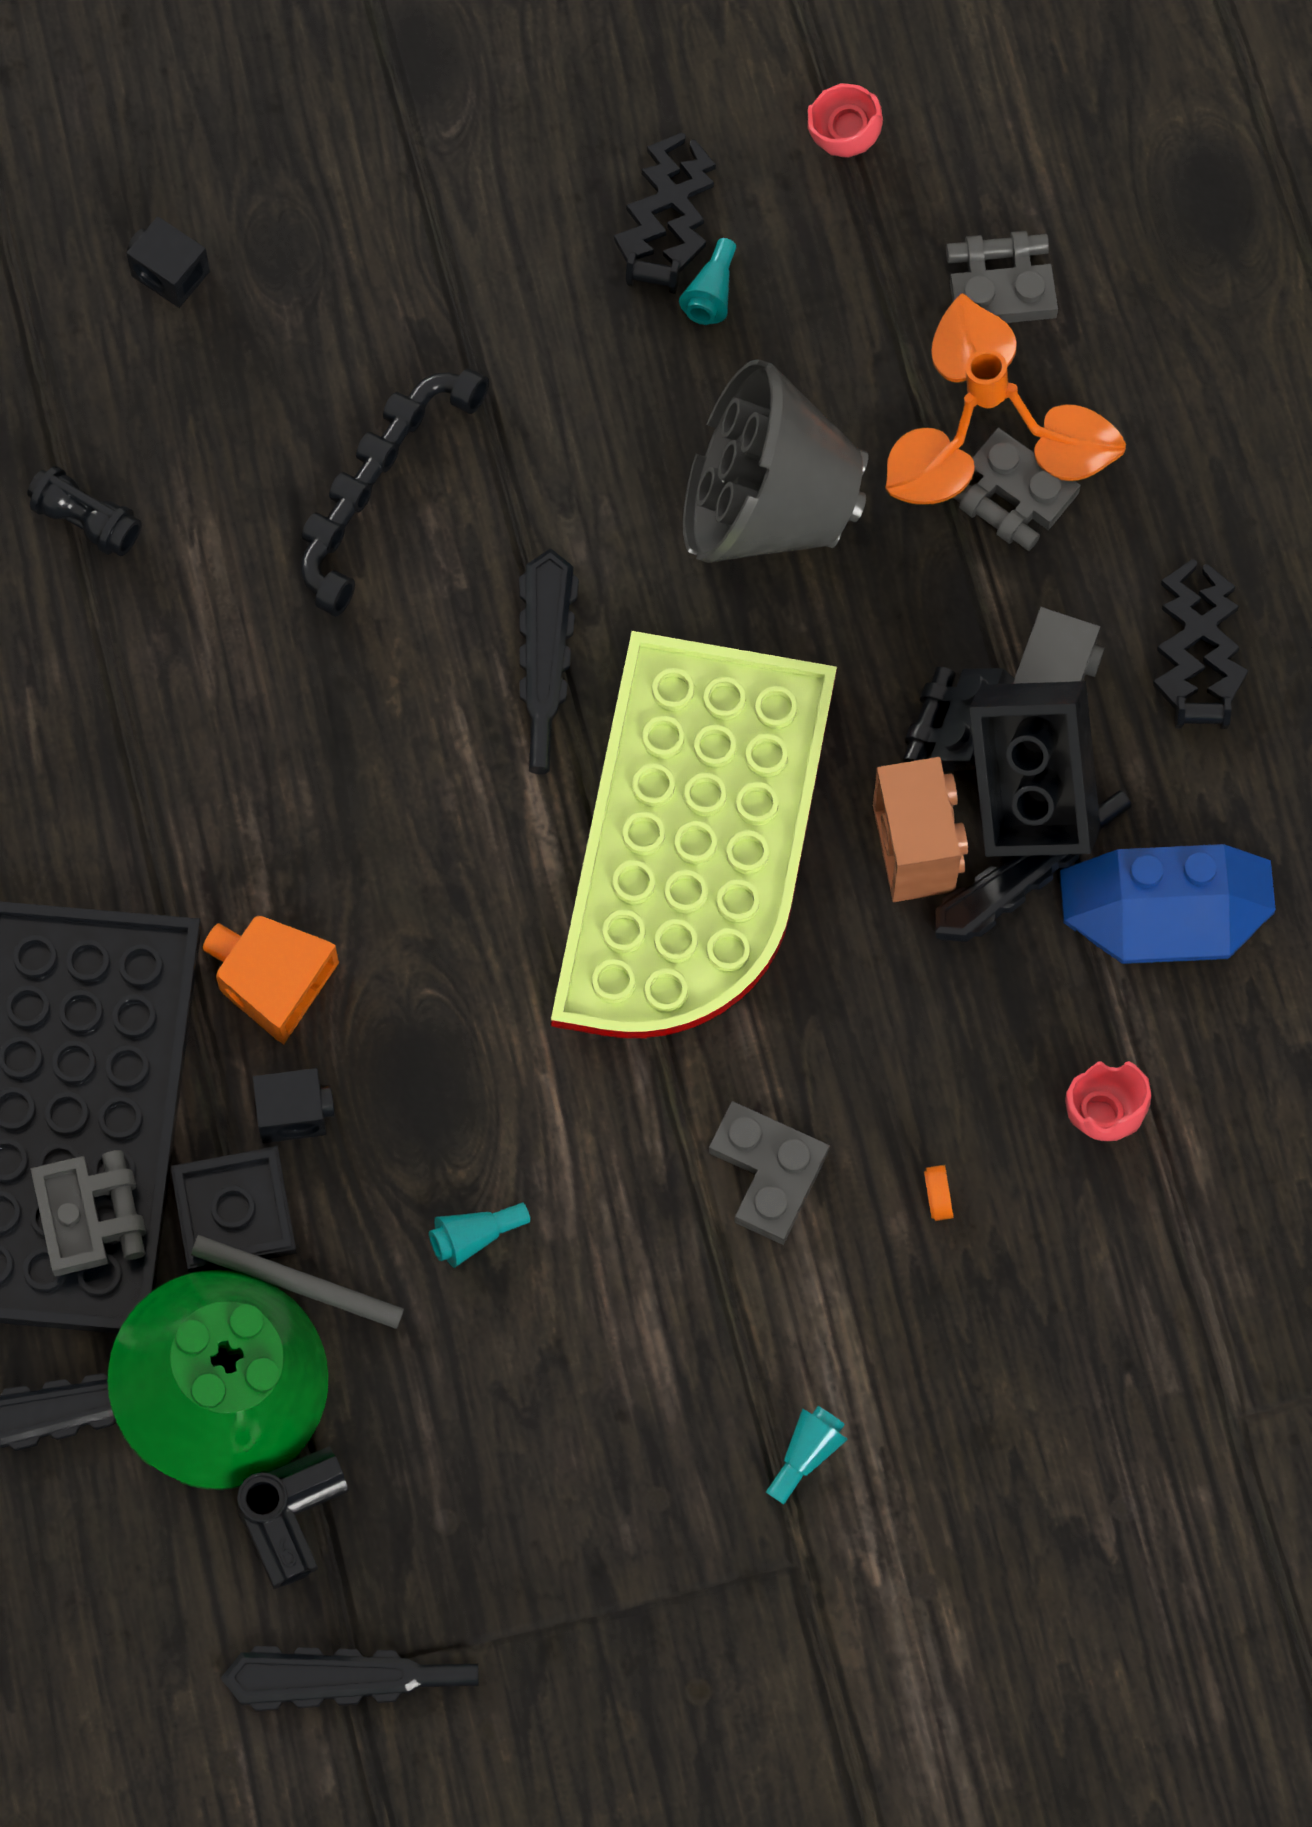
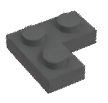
[709,1101,830,1245]

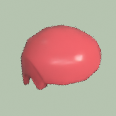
[807,83,883,158]
[1065,1061,1152,1142]

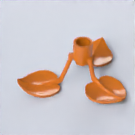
[885,293,1126,505]

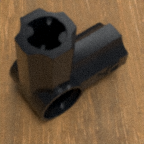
[237,1446,349,1589]

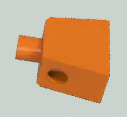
[203,916,339,1044]

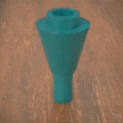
[679,238,736,325]
[429,1202,530,1268]
[766,1406,848,1505]

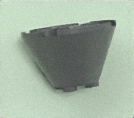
[683,359,868,563]

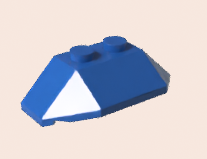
[1059,844,1276,964]

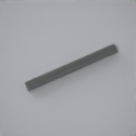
[191,1235,404,1329]

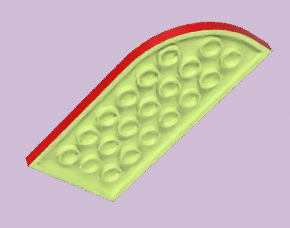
[551,631,837,1038]

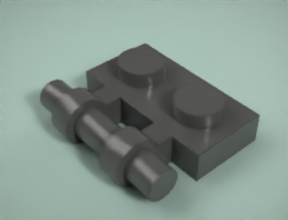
[946,231,1058,323]
[953,428,1081,551]
[30,1150,146,1277]

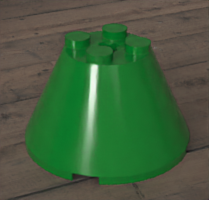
[107,1270,328,1490]

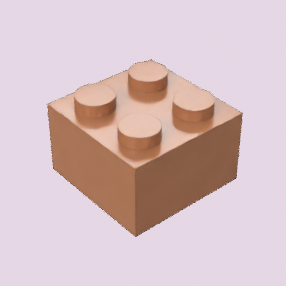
[873,757,968,902]

